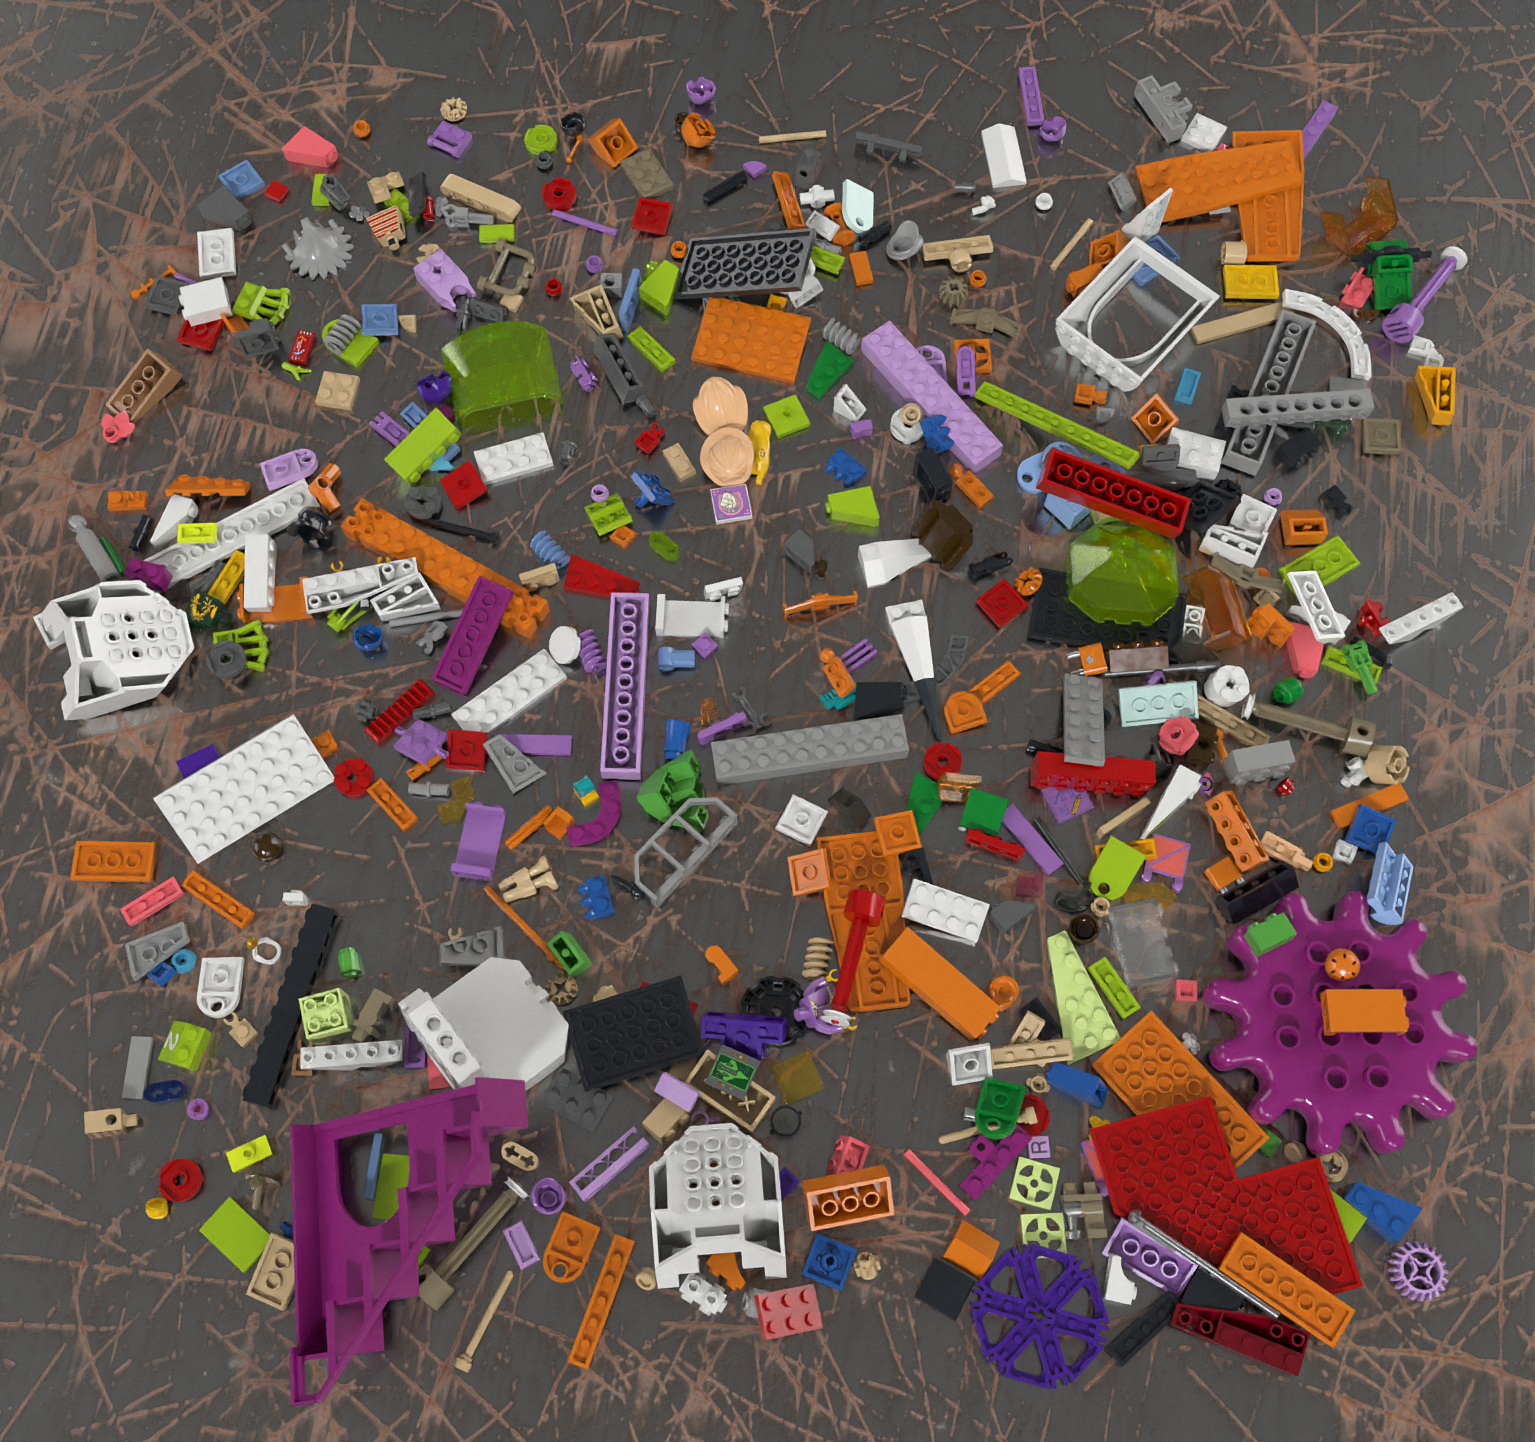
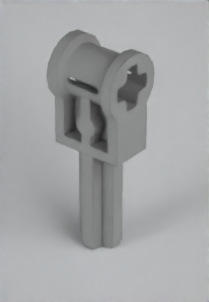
[443,204,494,228]

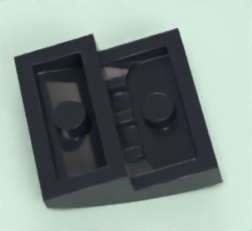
[915,1258,976,1320]

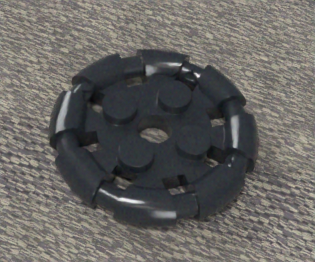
[739,975,809,1049]

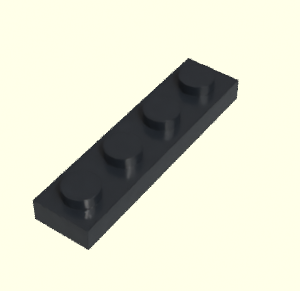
[1106,1291,1181,1367]

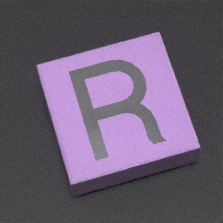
[1027,1136,1050,1159]

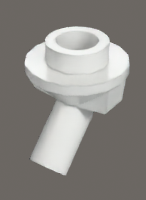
[972,196,996,215]

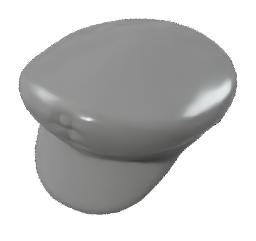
[886,220,924,260]

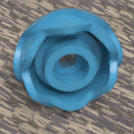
[171,949,197,974]

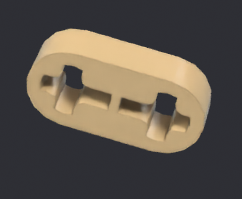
[501,1142,539,1172]

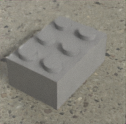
[1223,740,1296,785]

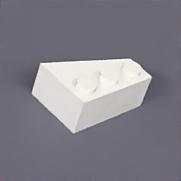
[1198,524,1268,568]

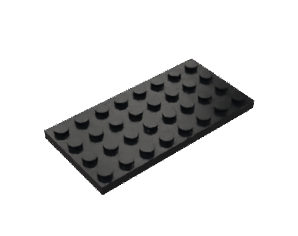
[673,228,817,299]
[1028,568,1188,664]

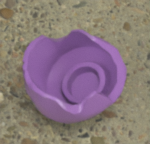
[686,77,716,105]
[530,1177,566,1215]

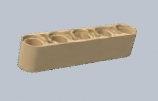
[440,174,521,223]

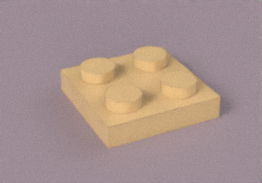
[315,371,360,410]

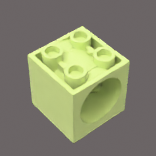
[299,988,355,1046]

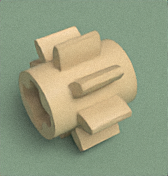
[853,1252,881,1280]

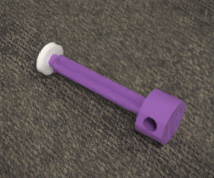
[1382,246,1467,343]

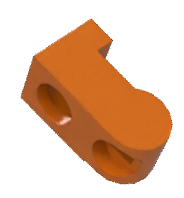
[705,946,739,986]

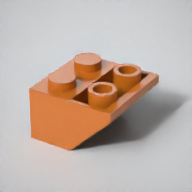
[1280,509,1328,545]

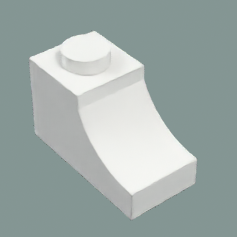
[1102,1253,1137,1305]

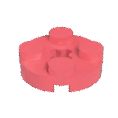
[1159,716,1199,755]

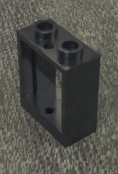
[913,447,953,504]

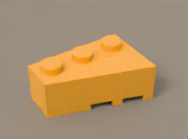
[1414,366,1456,425]

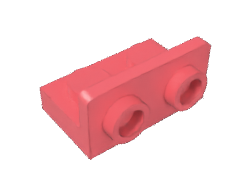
[1341,267,1374,310]
[826,1135,870,1175]

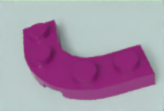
[566,780,621,848]

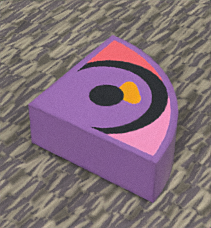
[1198,771,1214,799]

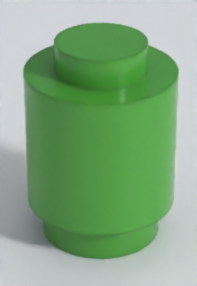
[338,947,361,979]

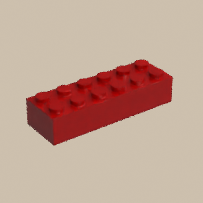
[1030,751,1156,797]

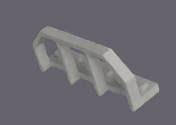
[634,797,738,908]

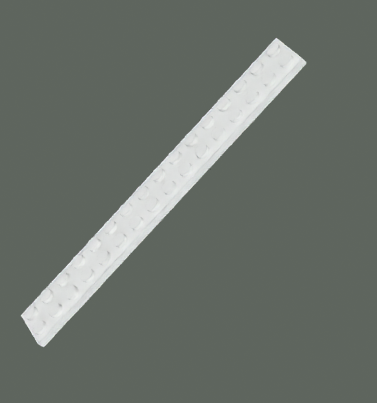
[33,478,322,650]

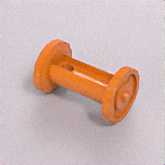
[824,203,855,247]

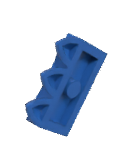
[919,414,954,454]
[825,448,867,488]
[577,875,615,920]

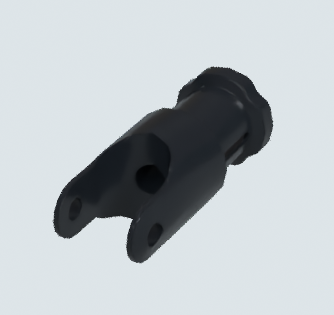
[969,552,1013,579]

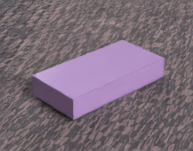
[654,1072,700,1112]
[503,1220,541,1270]

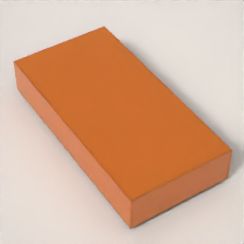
[849,251,873,286]

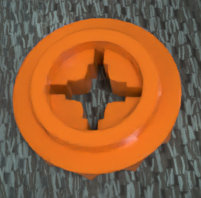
[1014,567,1042,596]

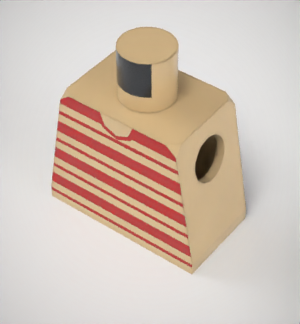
[366,205,406,250]

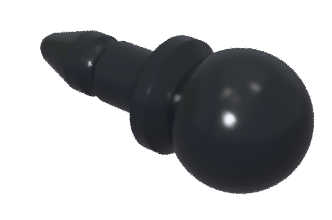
[611,875,645,899]

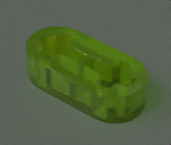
[649,531,679,561]

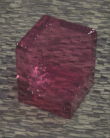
[1016,873,1043,898]

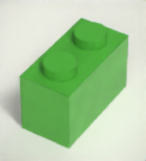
[1244,912,1297,957]
[547,931,593,977]

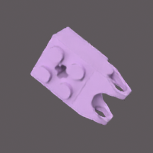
[413,249,476,312]

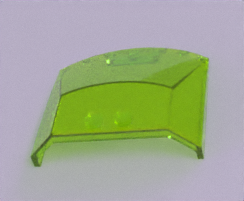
[442,321,563,426]

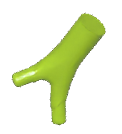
[282,362,311,381]

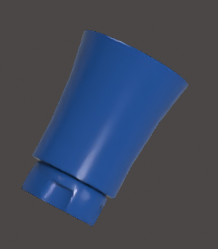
[664,719,692,762]

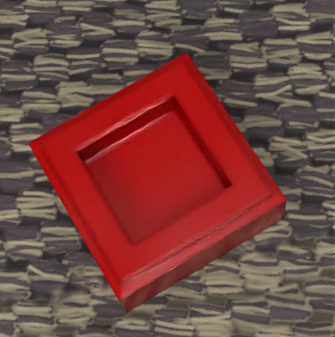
[264,180,289,202]

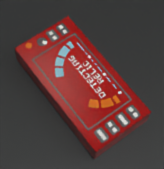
[288,329,317,366]

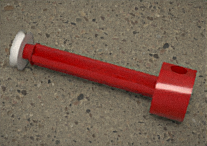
[821,889,886,1027]

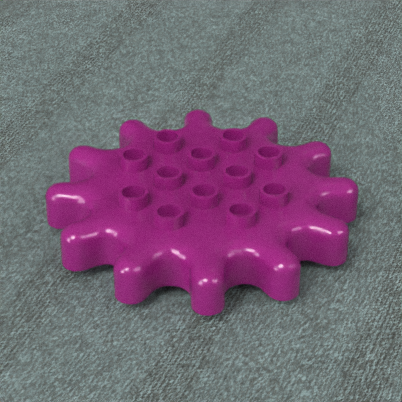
[1202,891,1478,1156]

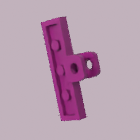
[959,1124,1032,1200]

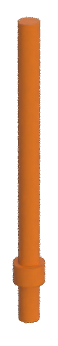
[483,885,567,973]

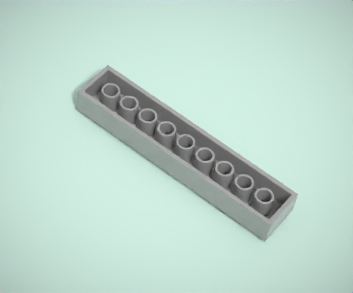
[1221,309,1317,476]
[711,714,909,786]

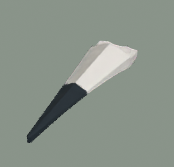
[885,600,942,742]

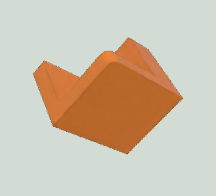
[543,806,575,840]

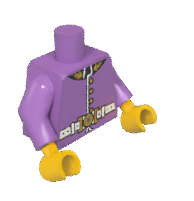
[794,969,858,1035]

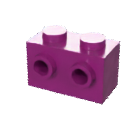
[123,557,173,593]

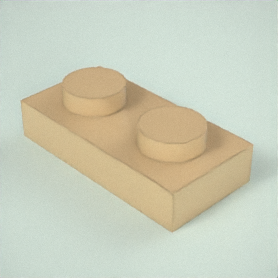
[663,443,696,482]

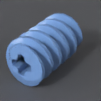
[530,530,571,570]

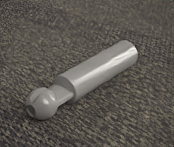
[68,515,120,582]

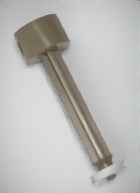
[1241,692,1376,758]
[418,1176,530,1311]

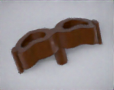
[1350,308,1380,321]

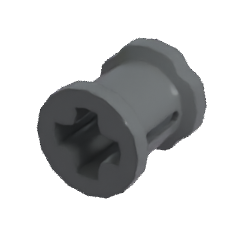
[557,441,577,464]

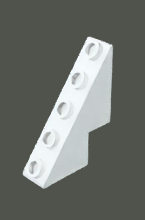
[1379,592,1464,644]
[300,1040,403,1071]

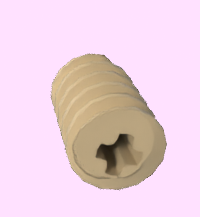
[802,937,834,980]

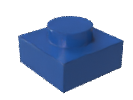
[147,962,176,987]

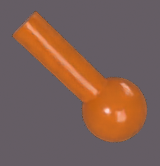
[1216,728,1228,761]

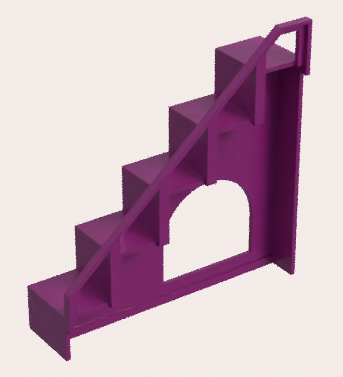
[290,1077,528,1406]

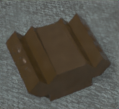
[911,500,973,571]

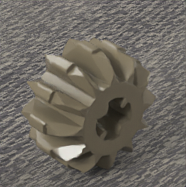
[939,276,968,308]

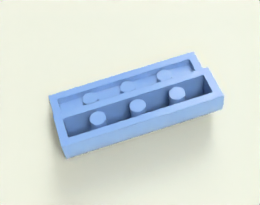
[1367,842,1413,925]

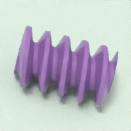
[577,629,607,673]

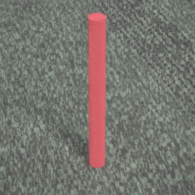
[904,1149,971,1216]

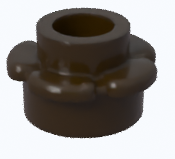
[814,558,828,576]

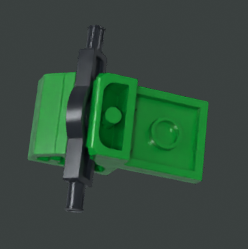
[1351,240,1432,311]

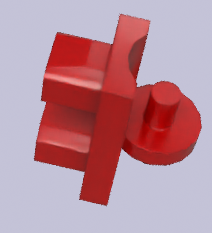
[1357,599,1392,638]

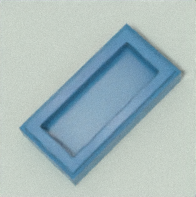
[1174,367,1202,405]

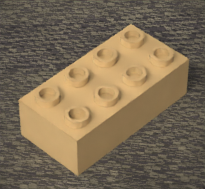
[684,1049,776,1135]

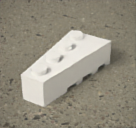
[244,534,278,612]

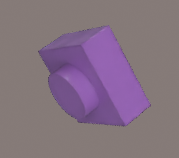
[691,632,718,659]

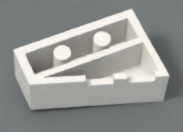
[370,572,441,622]

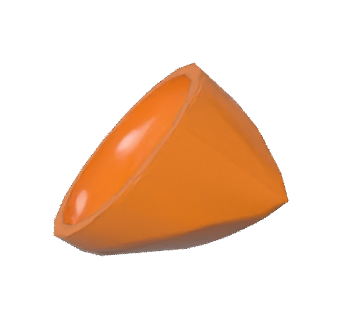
[989,976,1019,1012]

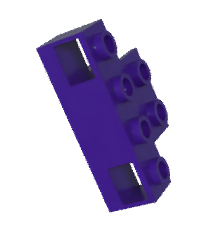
[701,1011,787,1063]

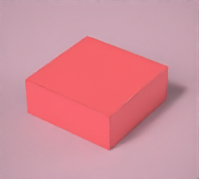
[1175,979,1197,1002]

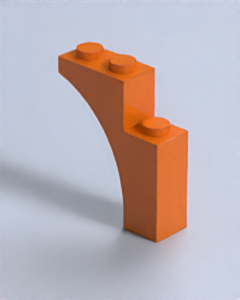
[706,1252,746,1291]

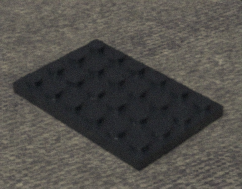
[563,975,704,1092]

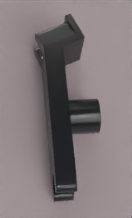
[1350,636,1393,670]

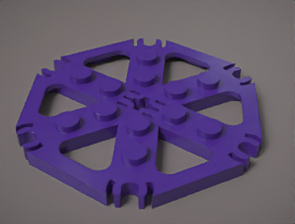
[970,1243,1110,1389]

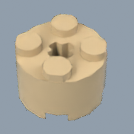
[1363,745,1410,785]

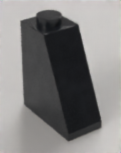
[854,682,908,721]
[1178,1266,1247,1311]

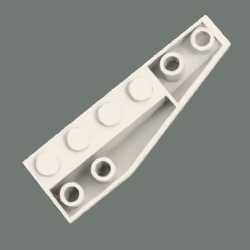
[302,557,419,614]

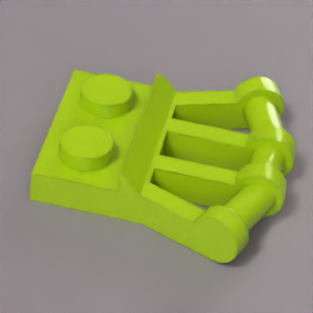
[232,281,290,325]
[213,620,269,672]

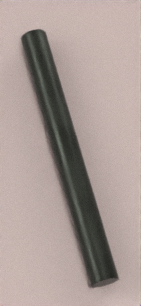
[1033,817,1085,886]

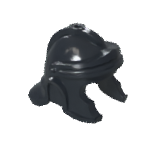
[287,506,332,549]

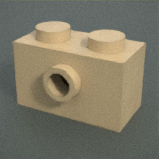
[642,1098,690,1145]

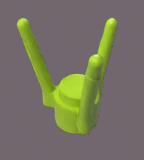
[327,601,372,632]

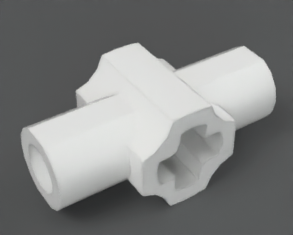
[800,185,835,209]

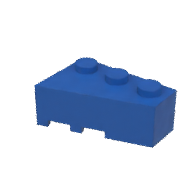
[1340,1182,1423,1243]

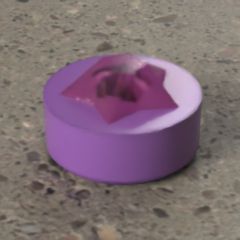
[187,1099,210,1121]

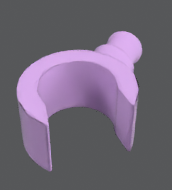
[690,1111,720,1125]

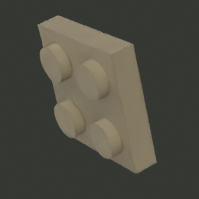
[1361,418,1402,455]

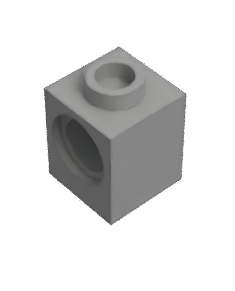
[597,273,623,298]

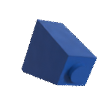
[1046,1062,1109,1109]

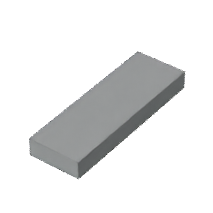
[122,1036,154,1100]

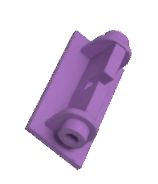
[570,355,600,392]

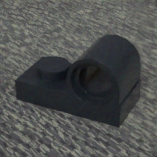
[902,847,934,885]

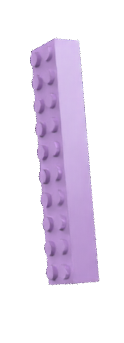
[861,321,1003,474]
[600,593,650,780]

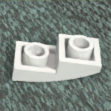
[1182,605,1205,645]

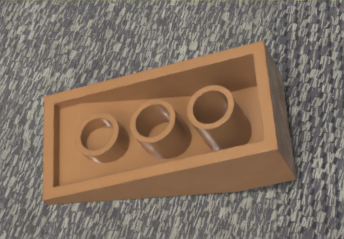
[105,348,183,424]

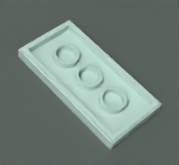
[1118,680,1199,727]

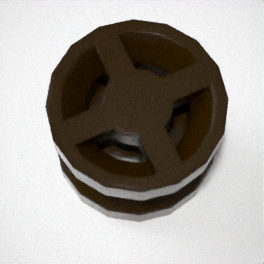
[675,112,689,134]

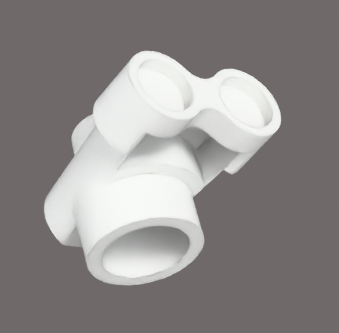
[1341,757,1368,787]

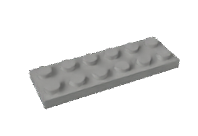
[1063,673,1105,767]

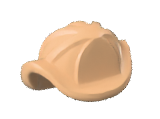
[693,377,748,436]
[700,427,754,487]

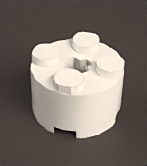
[1204,665,1250,707]

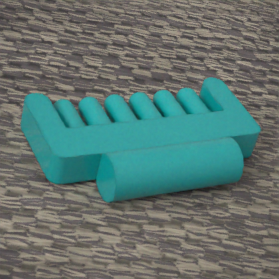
[820,682,856,711]

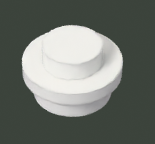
[1035,193,1053,210]

